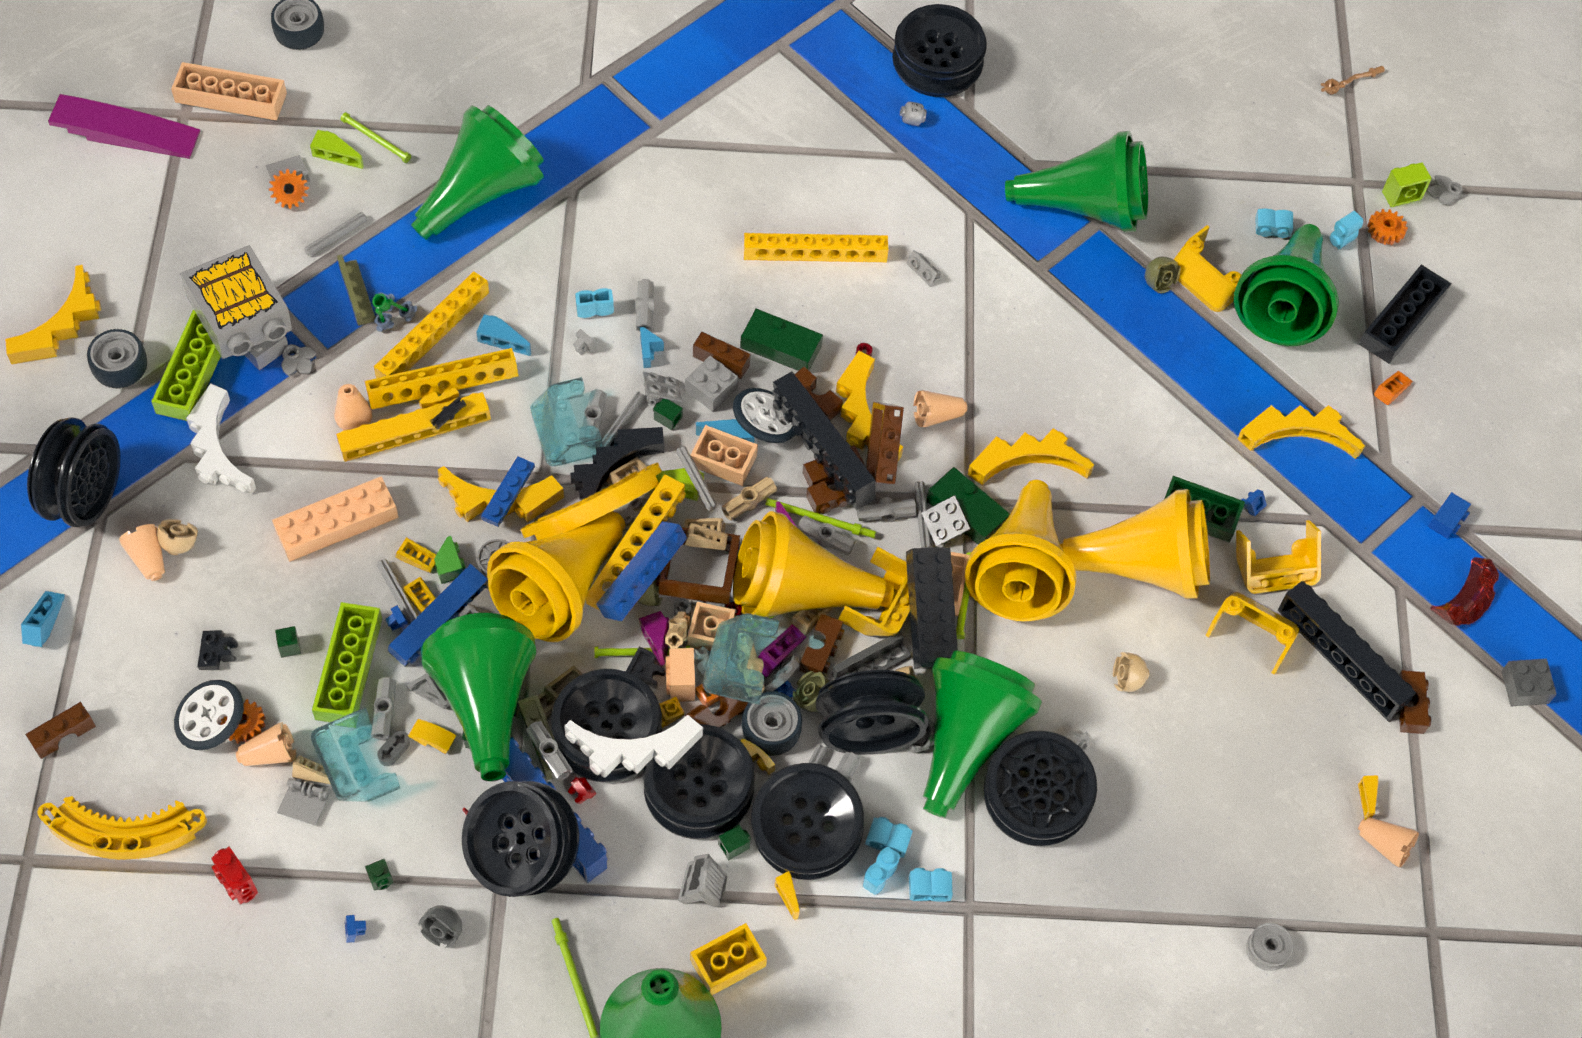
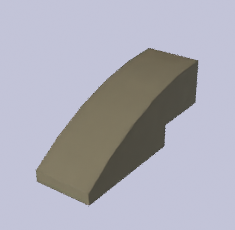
[538,665,583,719]

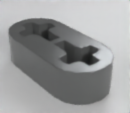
[377,731,410,766]

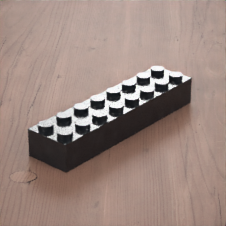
[772,371,876,510]
[1277,580,1416,722]

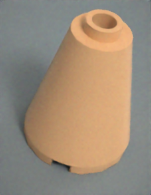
[334,384,372,430]
[913,390,967,428]
[119,524,165,581]
[236,722,296,766]
[1358,817,1419,868]

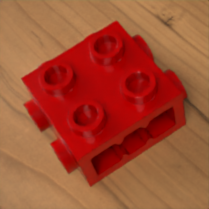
[211,846,258,905]

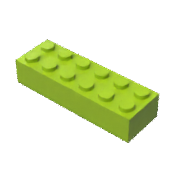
[151,310,221,421]
[312,602,383,726]

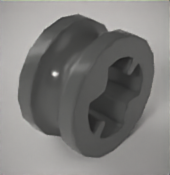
[674,600,691,616]

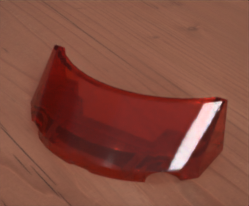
[1430,557,1499,626]

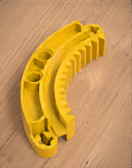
[520,462,662,540]
[37,796,207,860]

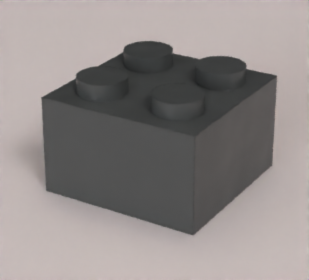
[1501,659,1556,707]

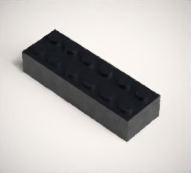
[1359,264,1452,364]
[906,547,958,669]

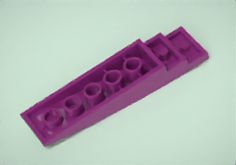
[48,94,201,159]

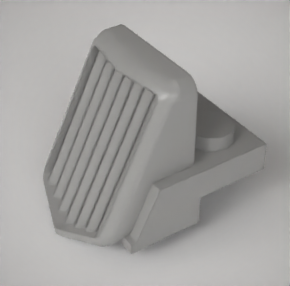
[678,854,727,907]

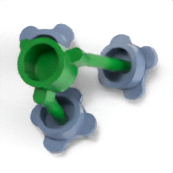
[372,293,418,332]

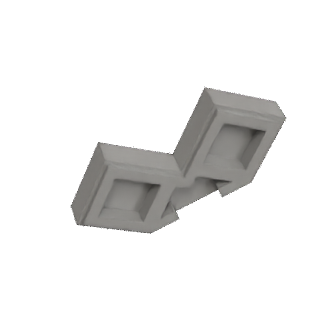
[764,654,800,692]

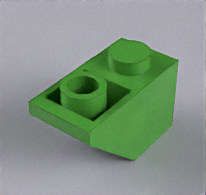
[434,536,466,584]

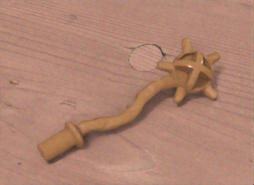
[1321,66,1385,95]

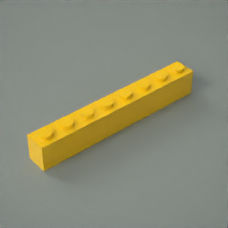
[336,392,491,462]

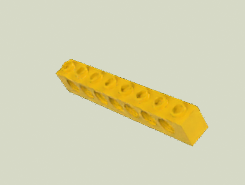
[744,233,888,263]
[373,271,489,378]
[365,348,519,410]
[586,475,686,611]

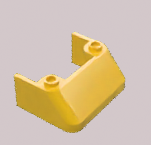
[1173,225,1242,312]
[1236,520,1321,594]
[838,547,910,636]
[1205,592,1299,675]

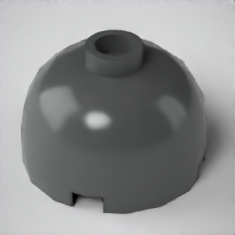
[418,905,462,948]

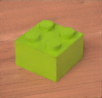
[1382,162,1432,207]

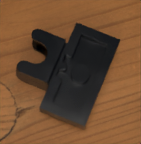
[197,630,238,670]
[625,646,666,689]

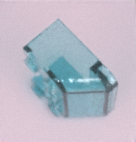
[530,377,602,466]
[703,613,780,705]
[311,707,400,802]

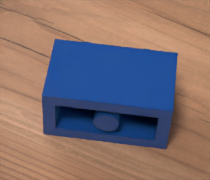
[1428,492,1471,539]

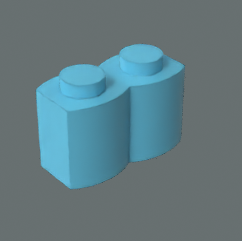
[1255,208,1293,238]
[1330,211,1363,250]
[575,288,614,318]
[865,817,913,858]
[863,847,900,895]
[909,868,953,902]

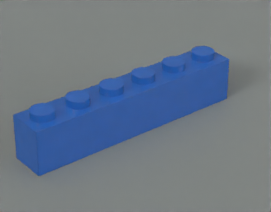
[596,521,687,621]
[388,564,488,666]

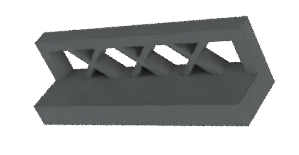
[832,631,911,679]

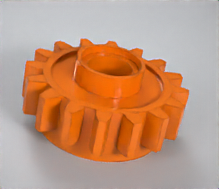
[268,169,309,209]
[1367,209,1408,245]
[220,699,266,744]

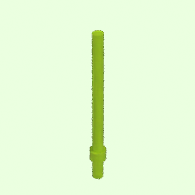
[765,498,876,538]
[551,918,599,1038]

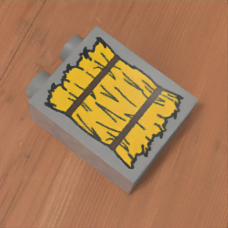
[180,245,292,359]

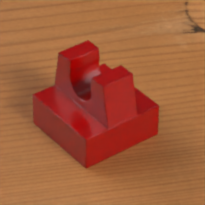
[567,777,597,804]

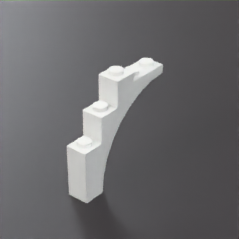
[186,384,256,494]
[565,715,703,778]

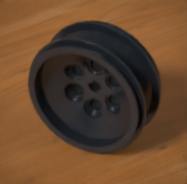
[892,4,987,97]
[27,417,121,527]
[551,669,662,782]
[816,670,929,755]
[643,724,755,839]
[984,731,1097,847]
[751,763,864,880]
[462,781,579,897]

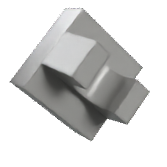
[573,329,596,355]

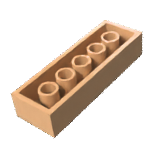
[171,62,287,120]
[272,476,399,562]

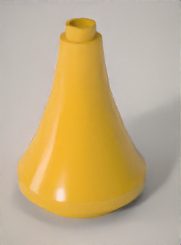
[965,480,1076,621]
[1060,489,1210,599]
[487,511,626,642]
[733,511,894,622]

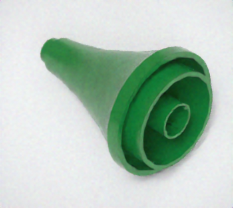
[411,105,544,240]
[1005,131,1149,232]
[1234,224,1339,346]
[421,613,536,782]
[923,651,1042,819]
[600,968,722,1038]

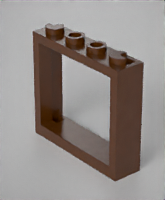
[866,402,904,484]
[656,527,740,604]

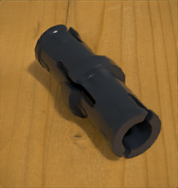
[430,397,466,430]

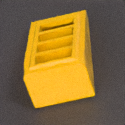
[395,537,436,573]
[403,577,436,613]
[1358,775,1378,820]
[774,871,800,920]

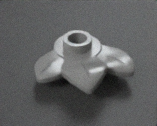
[1427,175,1463,204]
[282,344,316,376]

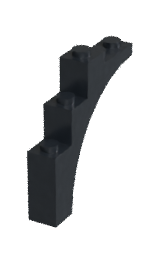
[570,427,664,500]

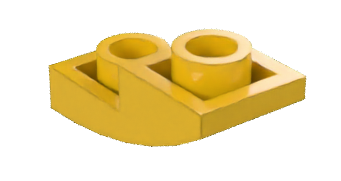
[419,387,459,409]
[659,697,685,728]
[408,719,456,754]
[740,739,775,775]

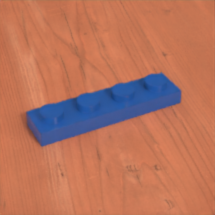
[481,456,535,527]

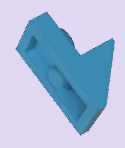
[640,327,664,368]

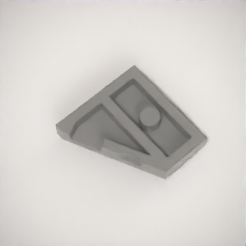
[407,673,450,709]

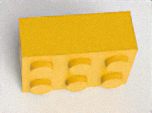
[690,923,767,995]

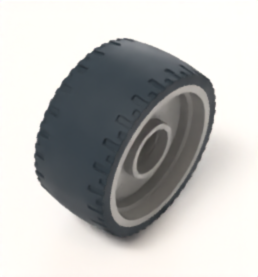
[271,0,324,50]
[87,329,147,388]
[742,691,802,756]

